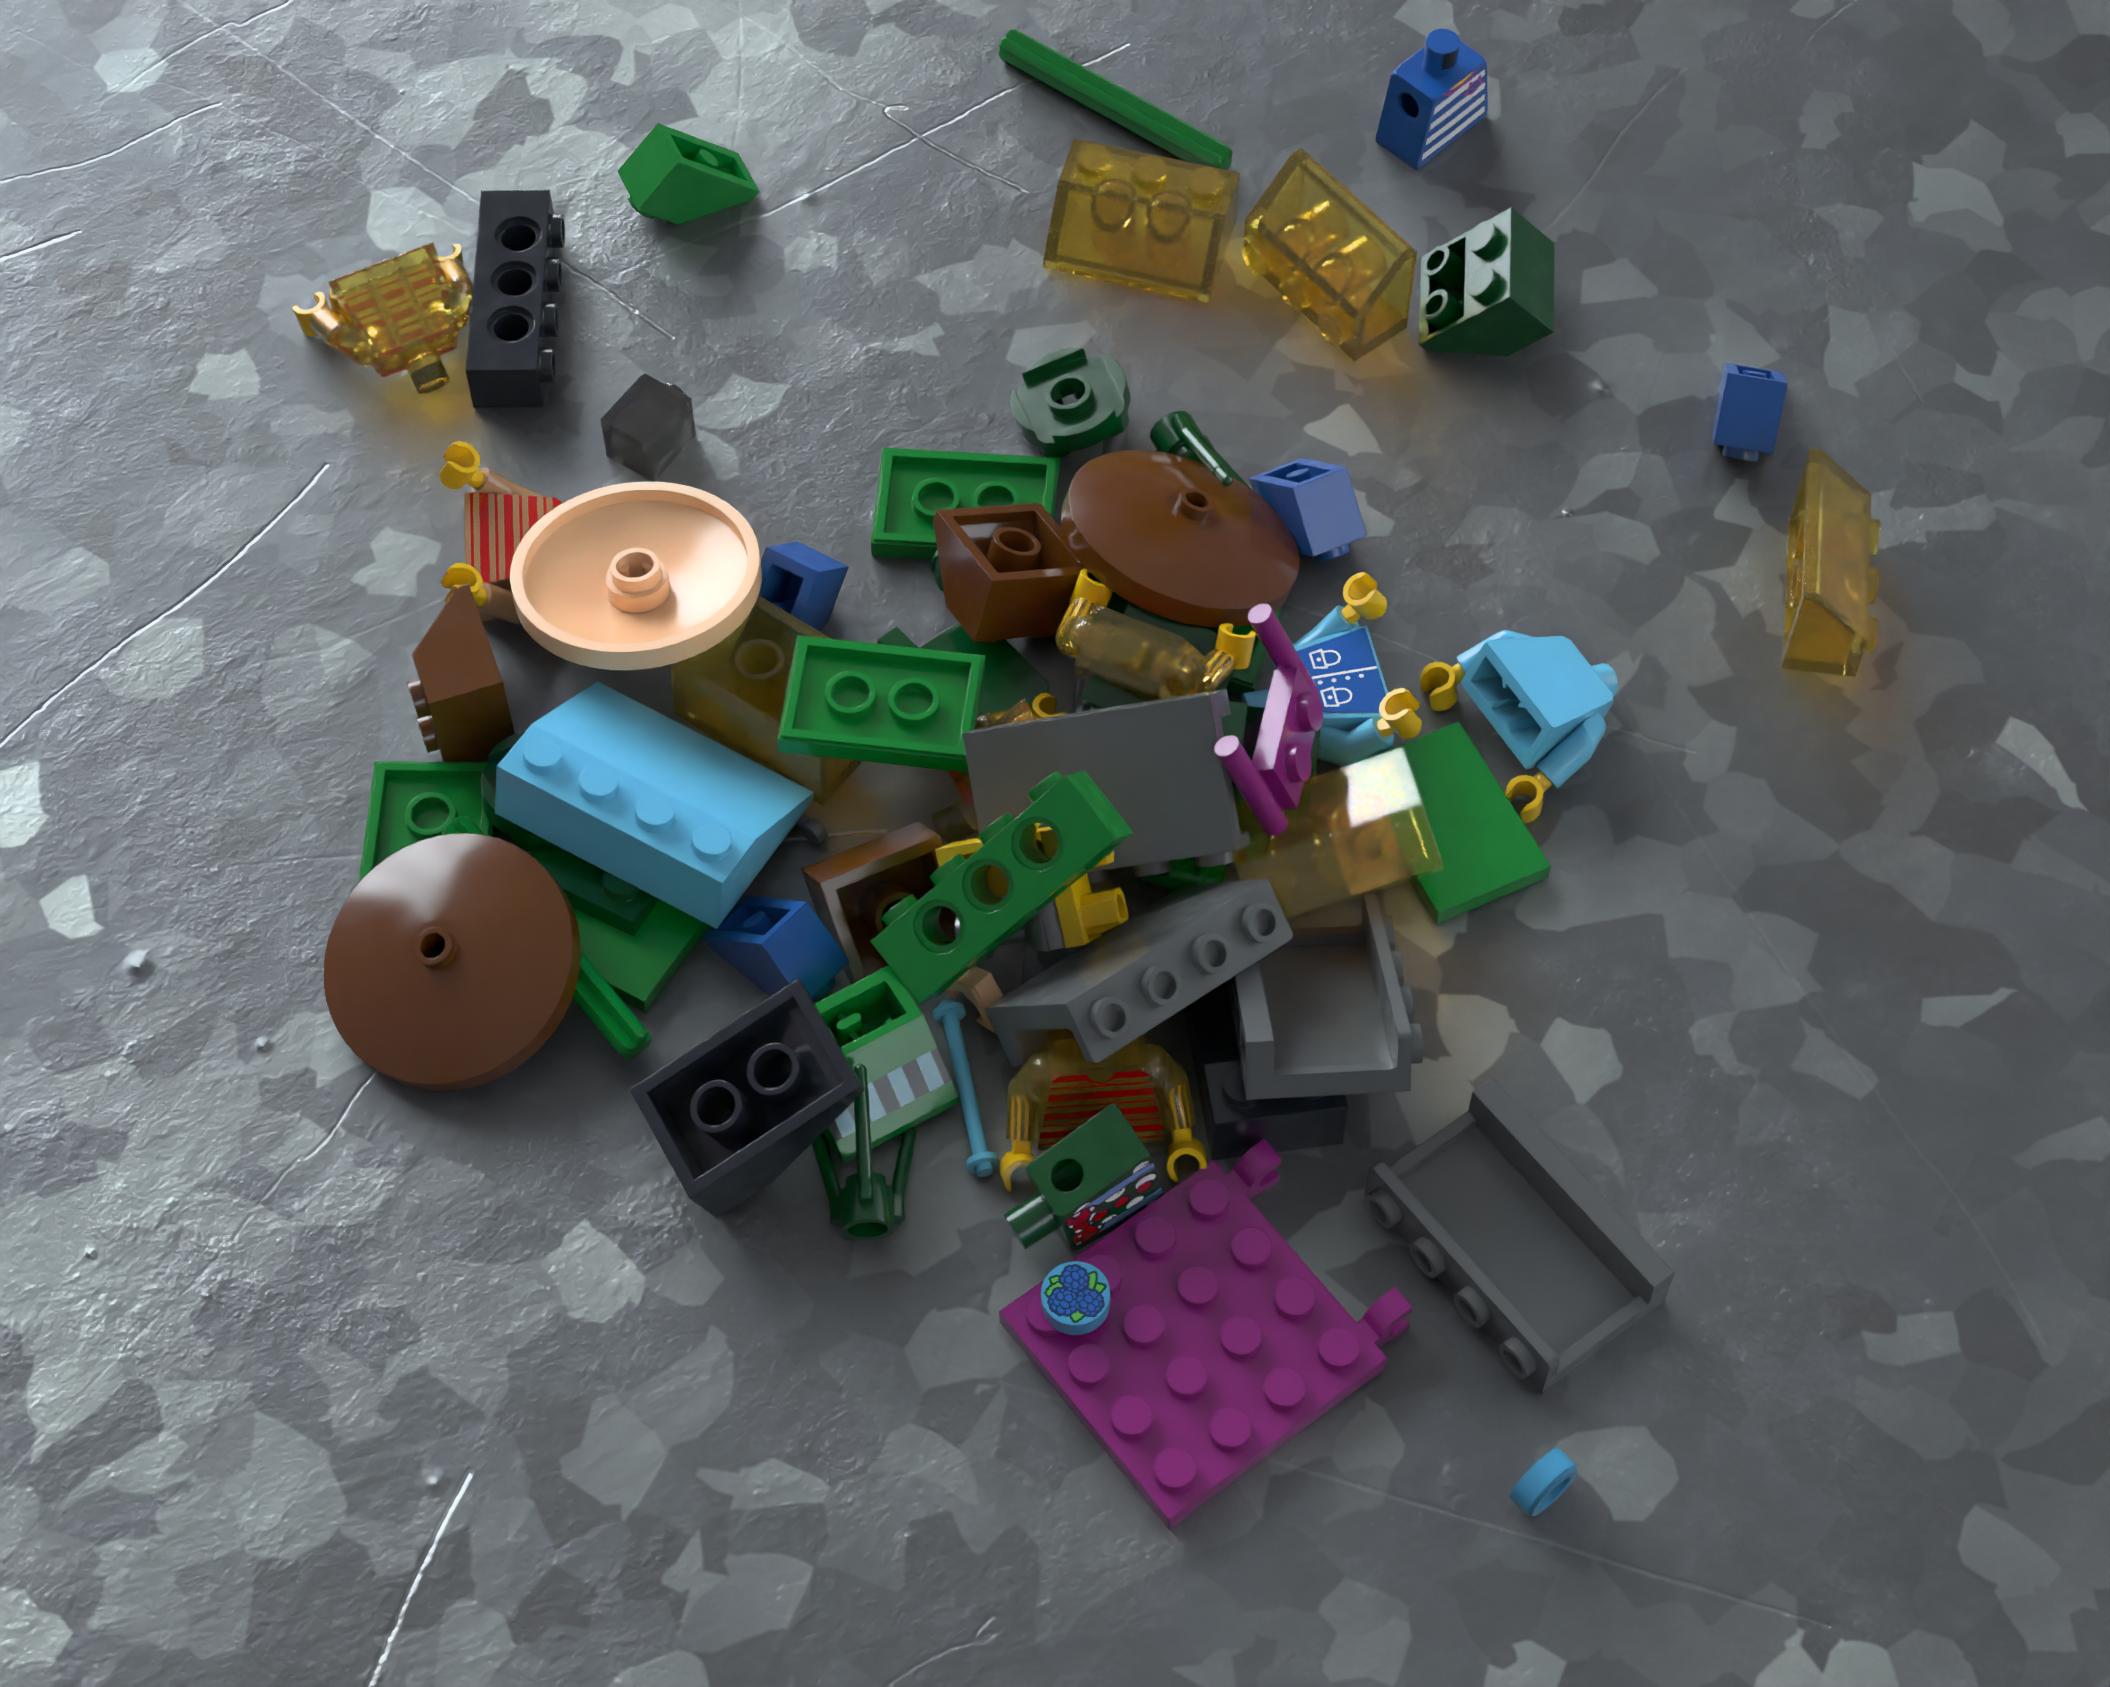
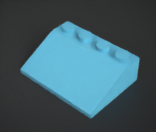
[495,681,814,929]

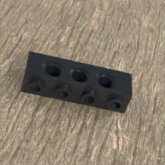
[465,190,565,407]

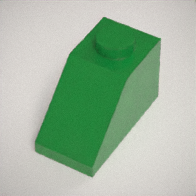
[617,123,760,225]

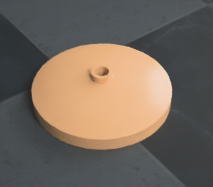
[510,481,762,670]

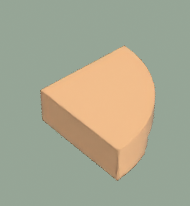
[946,966,1003,1033]

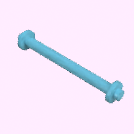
[933,999,1000,1177]

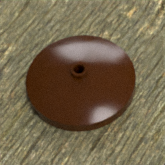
[1061,450,1300,627]
[324,833,581,1091]

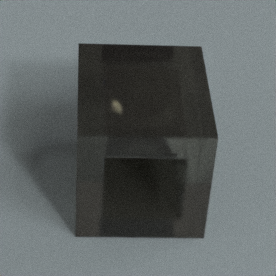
[600,373,696,482]

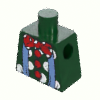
[1003,1102,1164,1251]

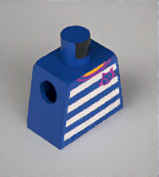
[1375,29,1488,171]

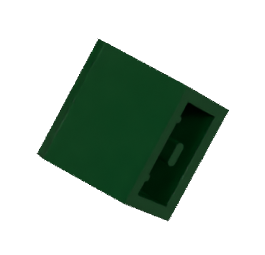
[1418,207,1555,356]

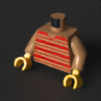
[440,441,563,625]

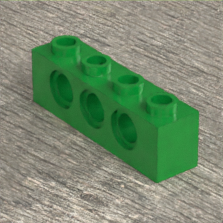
[870,771,1134,1004]

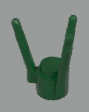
[1150,411,1251,489]
[812,1064,916,1240]

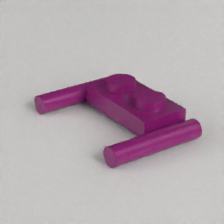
[1214,604,1323,836]

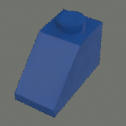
[1712,362,1788,461]
[1249,458,1367,561]
[725,541,849,685]
[702,896,850,1001]

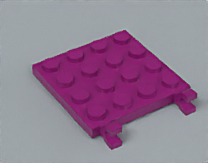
[999,1139,1413,1529]

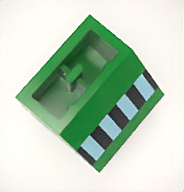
[815,965,959,1164]

